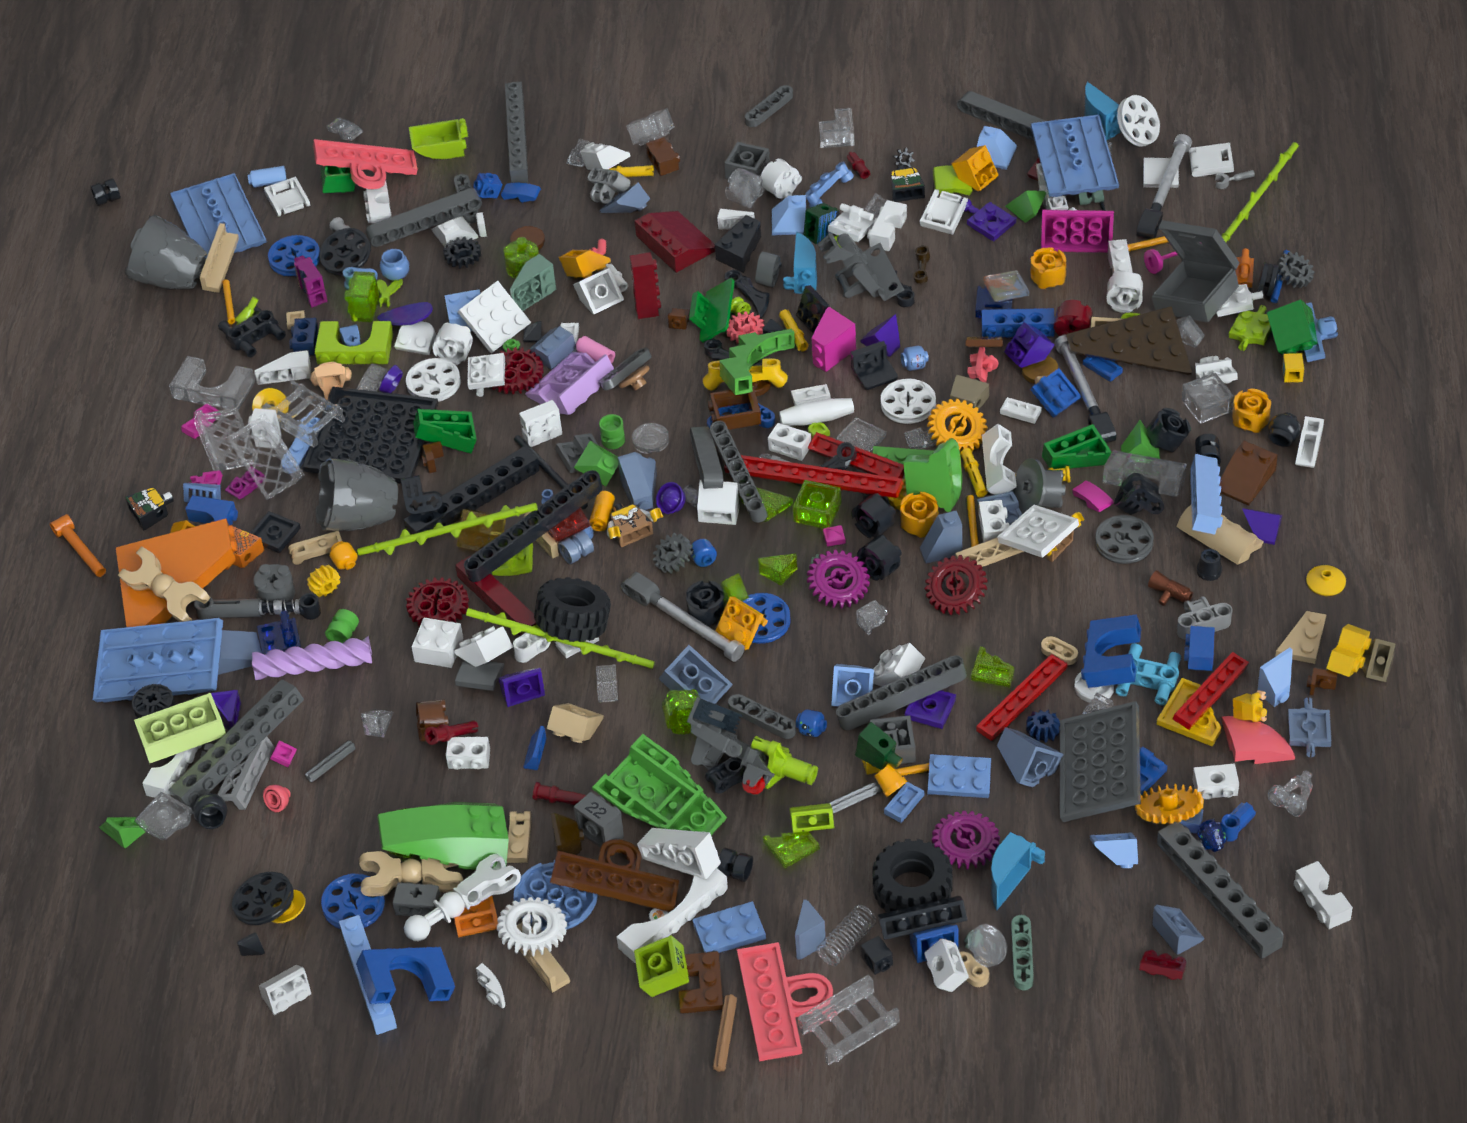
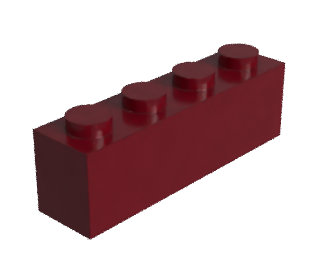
[630,252,661,319]

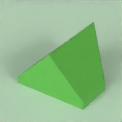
[1005,191,1046,223]
[1121,420,1160,461]
[99,817,148,848]

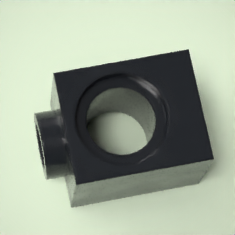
[861,935,893,975]

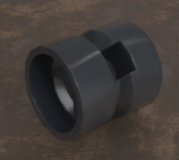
[90,178,121,206]
[1195,434,1221,466]
[717,847,754,882]

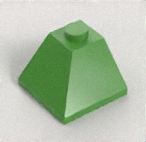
[574,441,619,486]

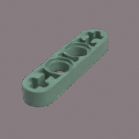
[1011,915,1033,990]

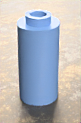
[248,166,287,188]

